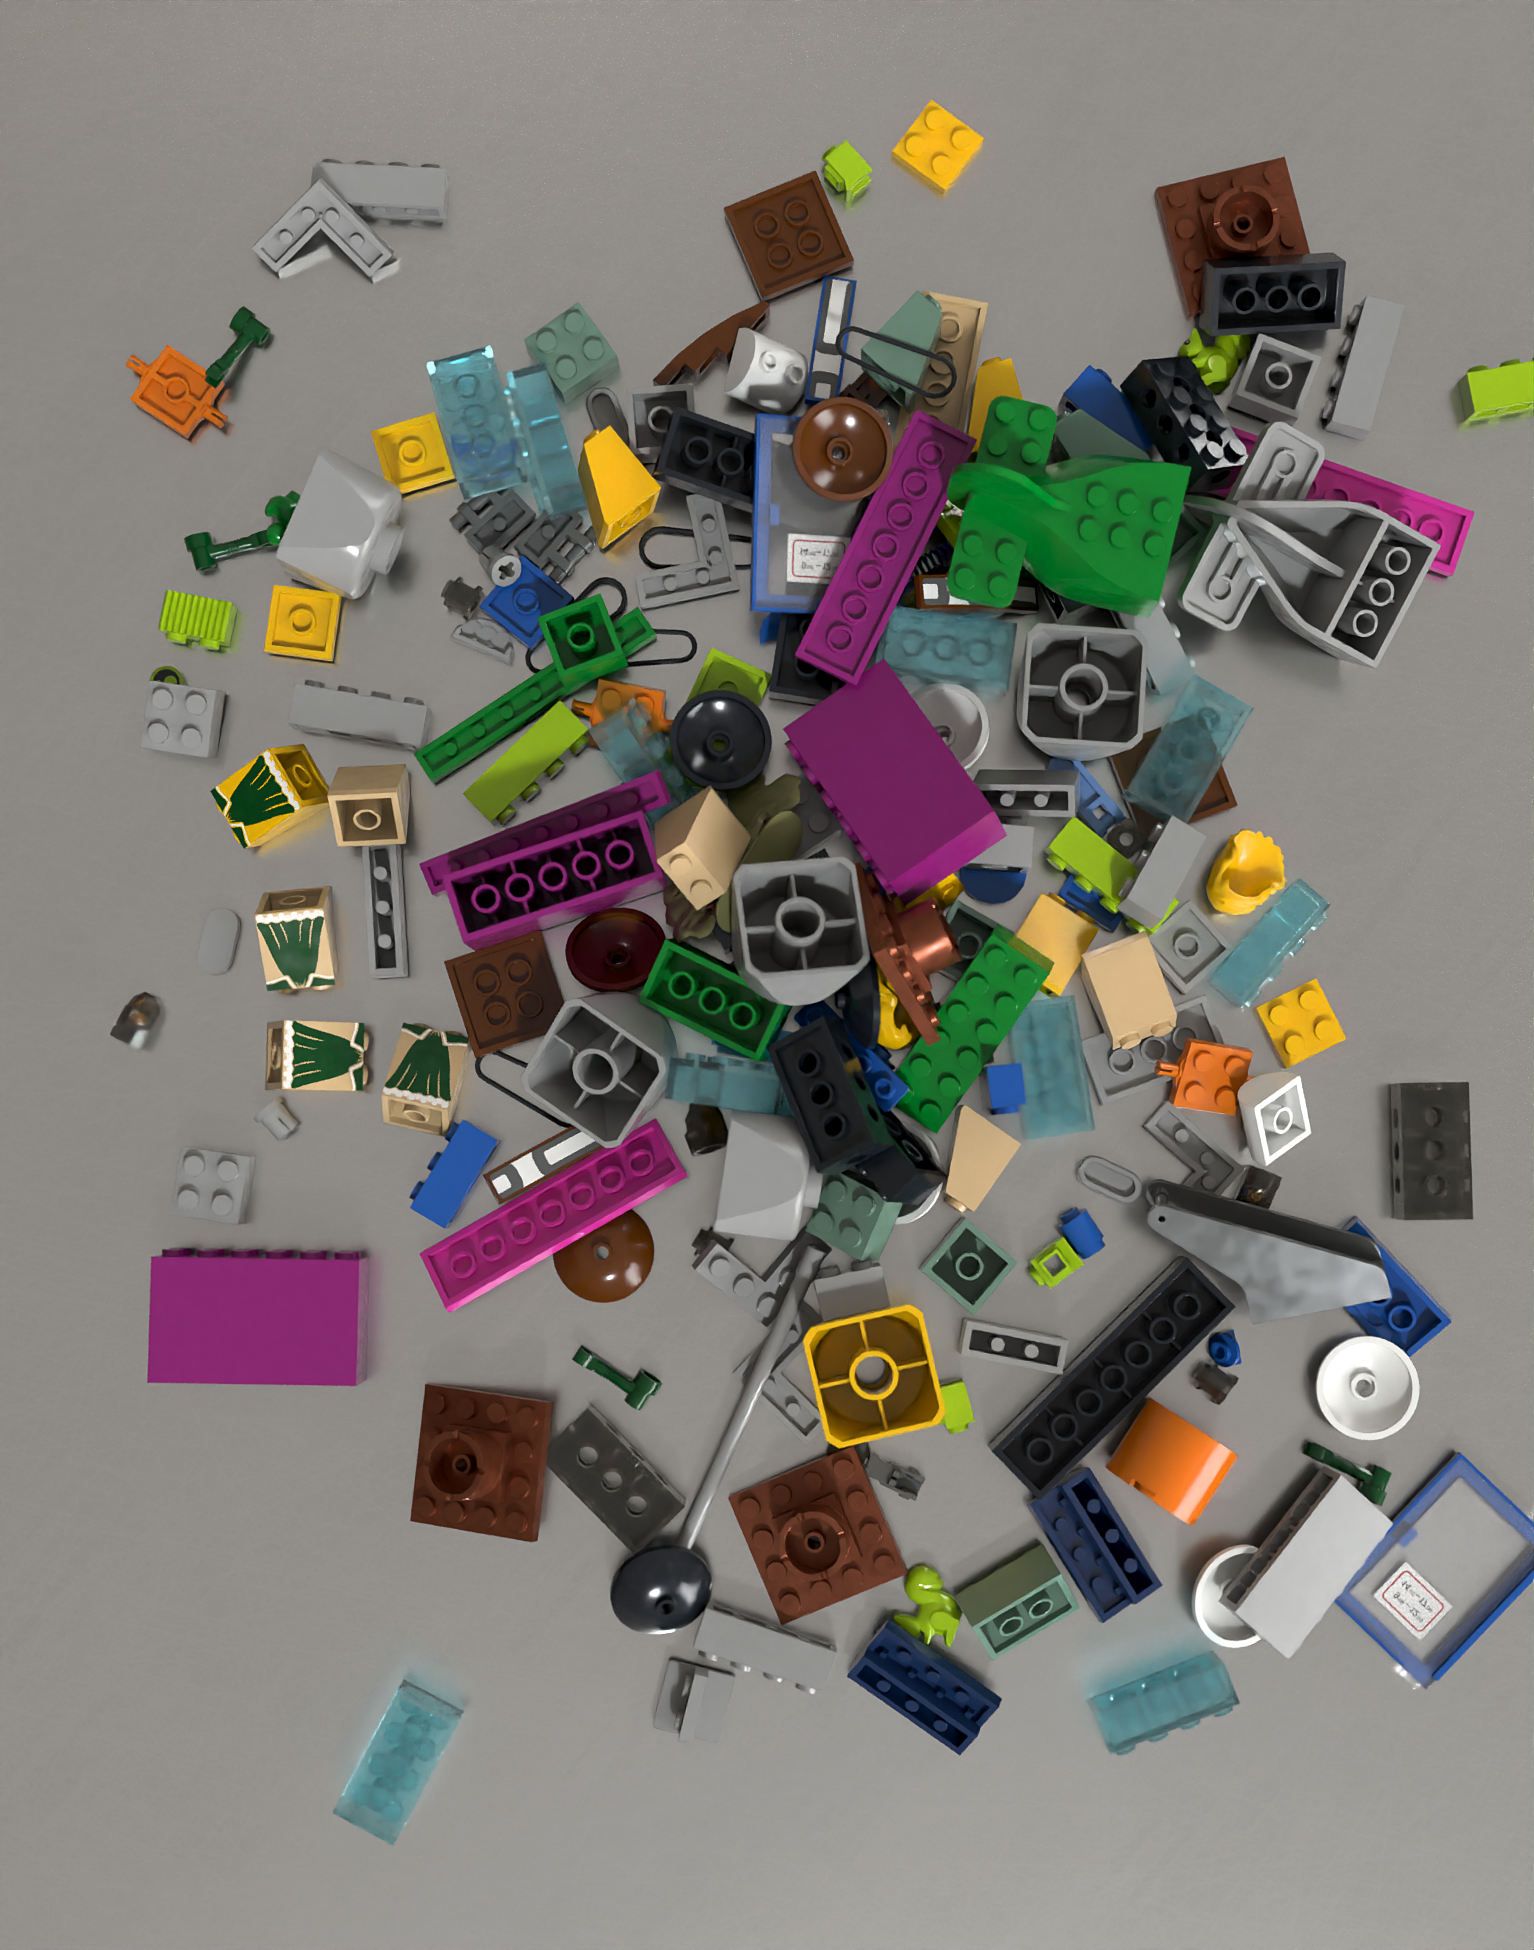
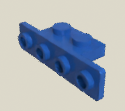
[794,1000,909,1112]

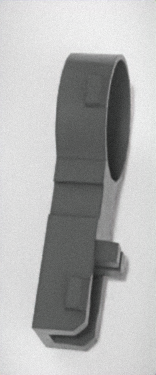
[826,1442,925,1501]

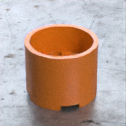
[1105,1398,1238,1526]

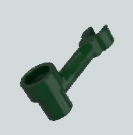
[204,306,271,388]
[184,530,273,571]
[572,1345,663,1411]
[1304,1442,1392,1506]

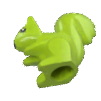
[1178,328,1251,393]
[893,1566,963,1647]

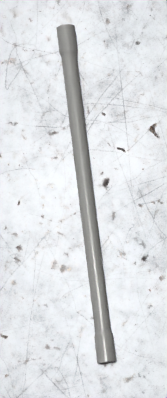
[674,1244,826,1550]

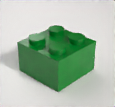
[537,593,629,690]

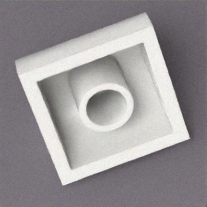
[723,328,808,415]
[1237,1072,1311,1166]

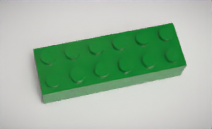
[895,924,1055,1134]

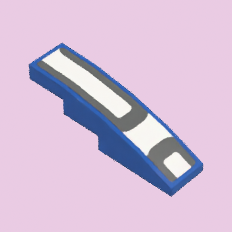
[804,276,857,405]

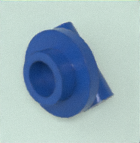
[1209,1329,1242,1367]

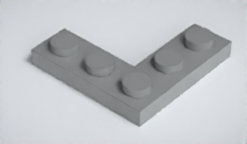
[251,177,394,277]
[634,494,739,609]
[1144,1101,1244,1245]
[691,1226,832,1327]
[732,1300,824,1446]

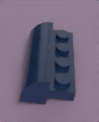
[1027,1467,1163,1623]
[847,1619,1002,1755]

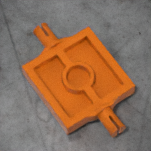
[126,345,228,439]
[571,677,674,758]
[1154,1038,1254,1115]

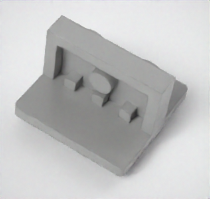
[653,1660,735,1746]

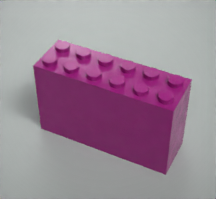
[783,659,1007,906]
[441,810,668,951]
[147,1248,370,1386]

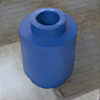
[1057,1207,1105,1259]

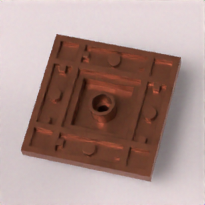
[1155,157,1310,317]
[854,861,962,1046]
[410,1384,553,1542]
[728,1445,908,1625]

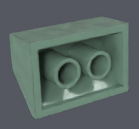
[954,1544,1080,1660]

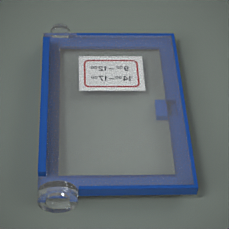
[750,409,890,615]
[1334,1452,1534,1690]

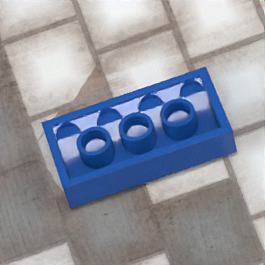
[1342,1216,1452,1358]

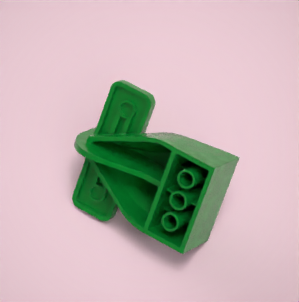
[946,396,1191,619]

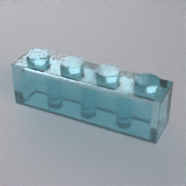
[1206,878,1331,1008]

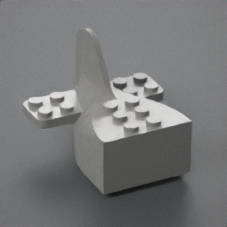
[1177,421,1441,669]

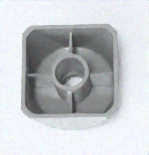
[276,448,405,599]
[1017,623,1148,761]
[731,857,870,1006]
[521,991,678,1148]
[714,1109,823,1241]

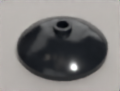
[670,690,772,791]
[834,946,880,1049]
[610,1545,713,1635]

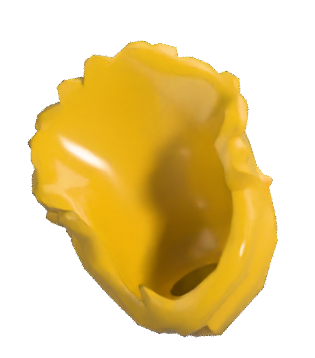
[1206,829,1287,915]
[875,959,921,1050]

